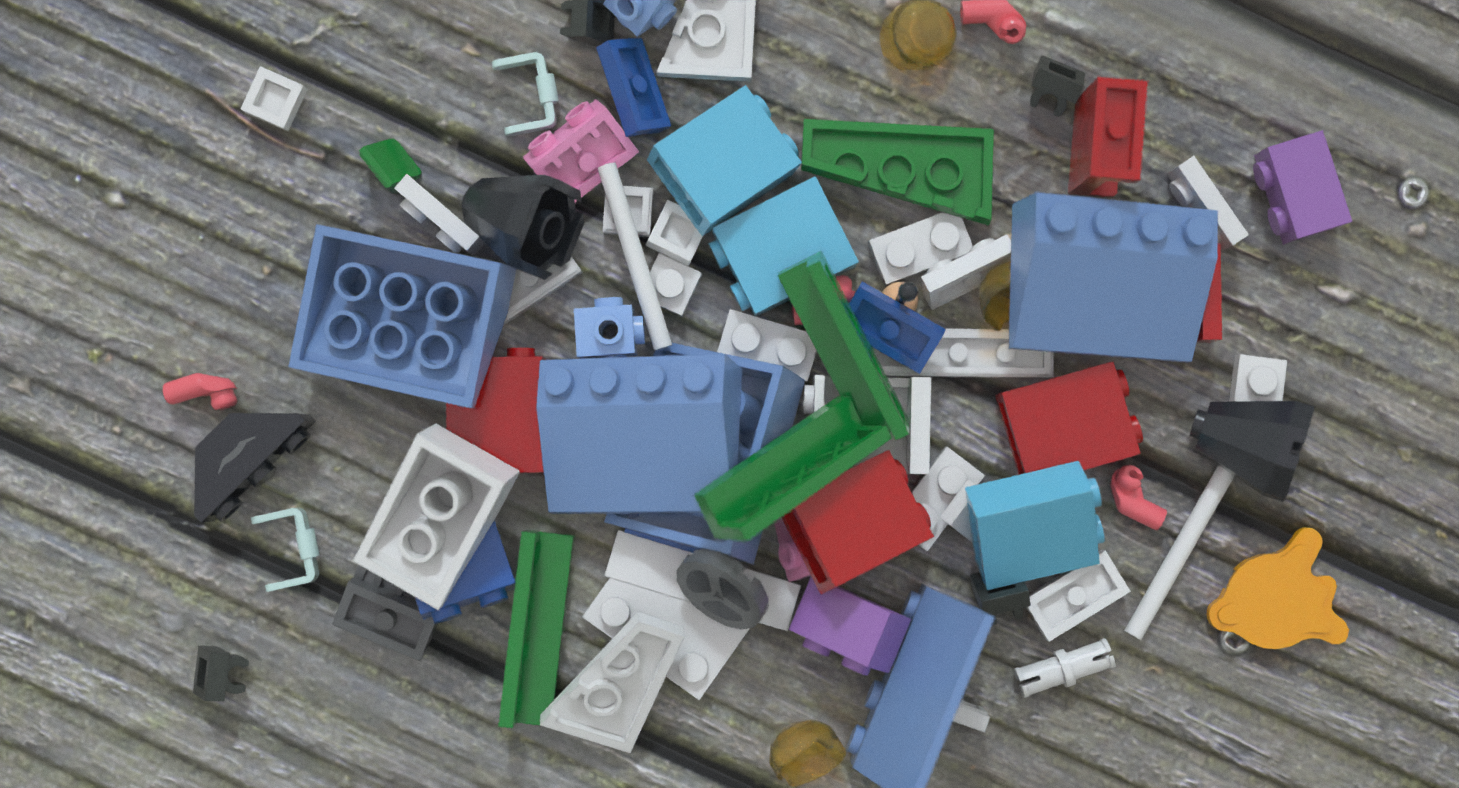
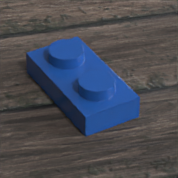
[596,37,671,137]
[849,281,946,374]

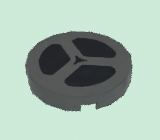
[676,549,769,630]

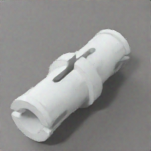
[1014,638,1116,698]

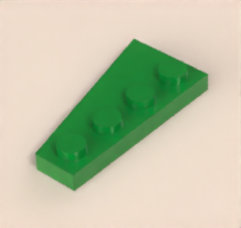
[801,119,994,226]

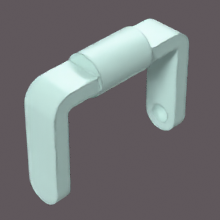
[492,52,559,137]
[251,508,320,592]

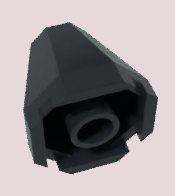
[462,175,584,280]
[1189,401,1315,502]

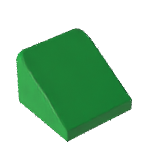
[359,139,422,195]

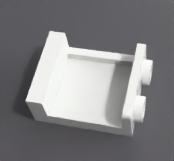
[803,375,931,474]

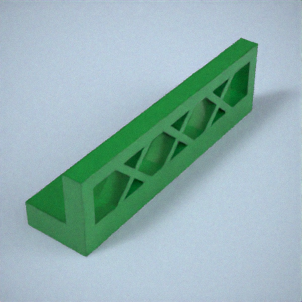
[777,251,909,440]
[694,396,892,542]
[498,530,575,728]

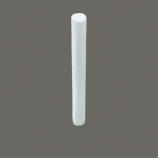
[597,162,672,351]
[1124,466,1234,640]

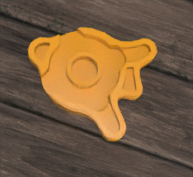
[1206,527,1349,649]

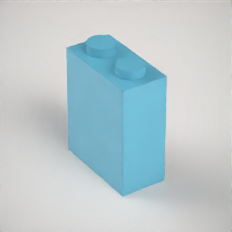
[647,85,802,236]
[708,176,859,317]
[965,461,1105,590]

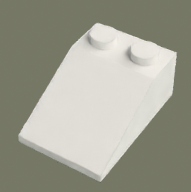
[353,423,520,610]

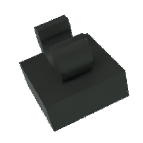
[560,0,615,47]
[1030,55,1085,117]
[970,572,1031,626]
[193,646,249,702]

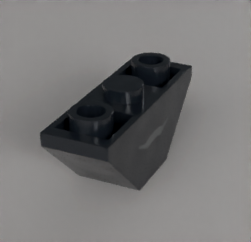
[194,413,316,523]

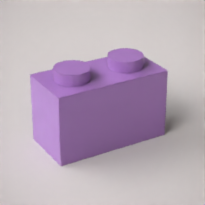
[1253,130,1353,244]
[789,577,911,676]

